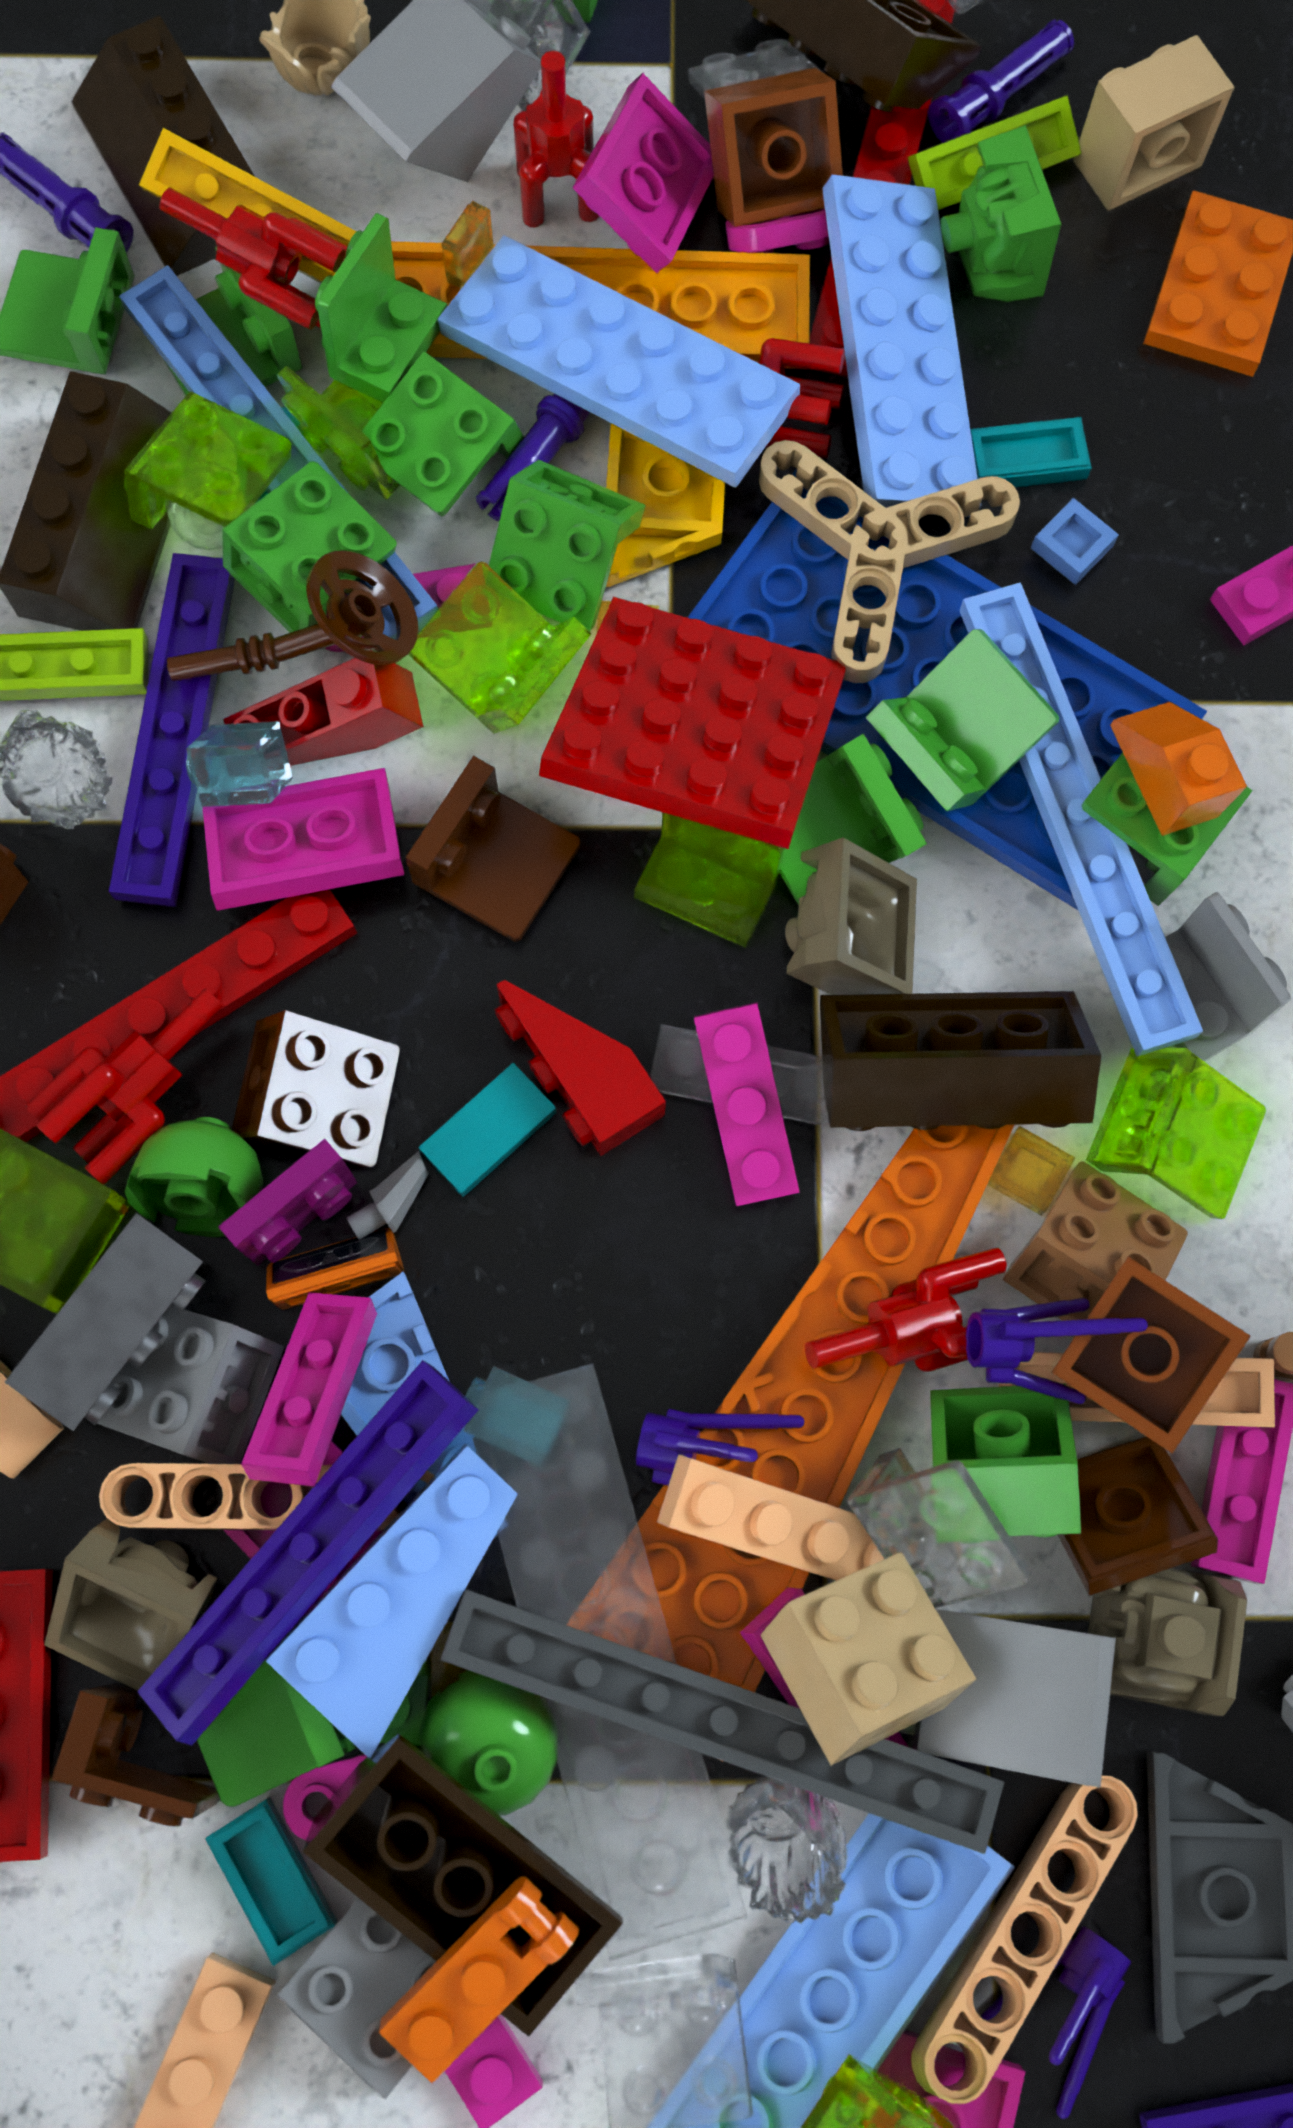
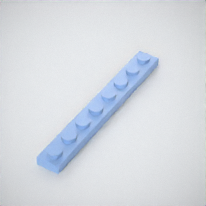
[959,582,1203,1057]

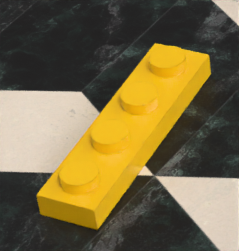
[139,128,357,283]

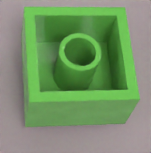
[930,1384,1081,1540]

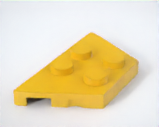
[606,423,725,587]

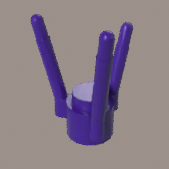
[966,1298,1148,1404]
[636,1409,805,1486]
[980,1926,1131,2119]

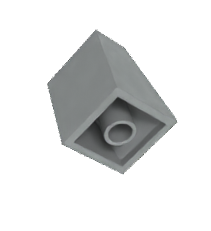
[331,0,541,182]
[899,1609,1116,1788]

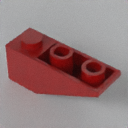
[223,650,423,776]
[494,980,666,1156]

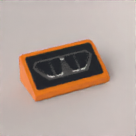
[266,1228,404,1310]

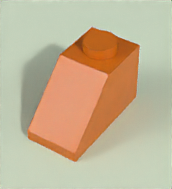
[1110,702,1247,836]

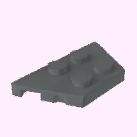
[1147,1751,1293,2044]

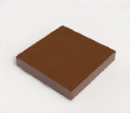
[1057,1436,1218,1596]

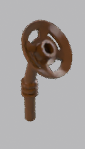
[167,551,418,682]

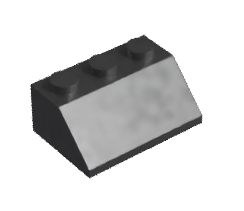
[5,1213,205,1431]

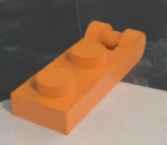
[379,1876,579,2083]

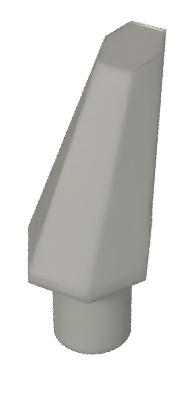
[347,1151,429,1240]

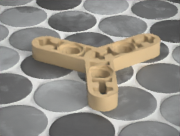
[759,440,1020,683]

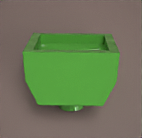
[941,125,1061,302]

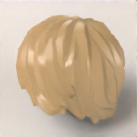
[260,0,371,96]

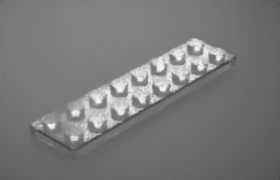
[468,1363,748,1961]

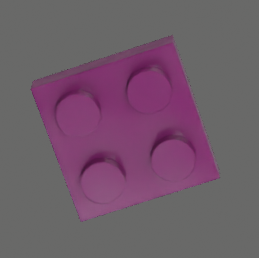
[218,1138,358,1266]

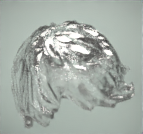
[0,710,113,829]
[725,1777,848,1924]

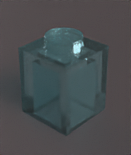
[186,721,293,807]
[463,1366,571,1470]

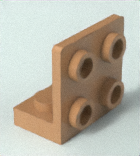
[1002,1161,1188,1320]

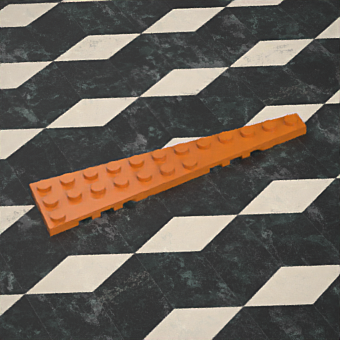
[566,1125,1014,1762]

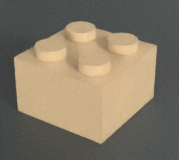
[1073,35,1234,211]
[760,1552,976,1765]

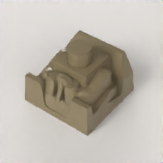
[785,837,917,995]
[44,1518,217,1691]
[1088,1568,1247,1716]

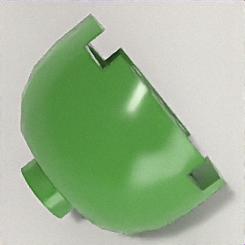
[124,1117,263,1237]
[420,1670,559,1816]

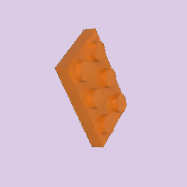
[1143,190,1293,377]

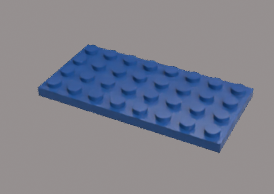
[688,468,1207,910]

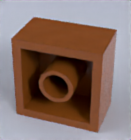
[704,68,843,227]
[1051,1257,1251,1454]

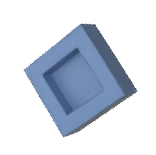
[1031,498,1119,585]

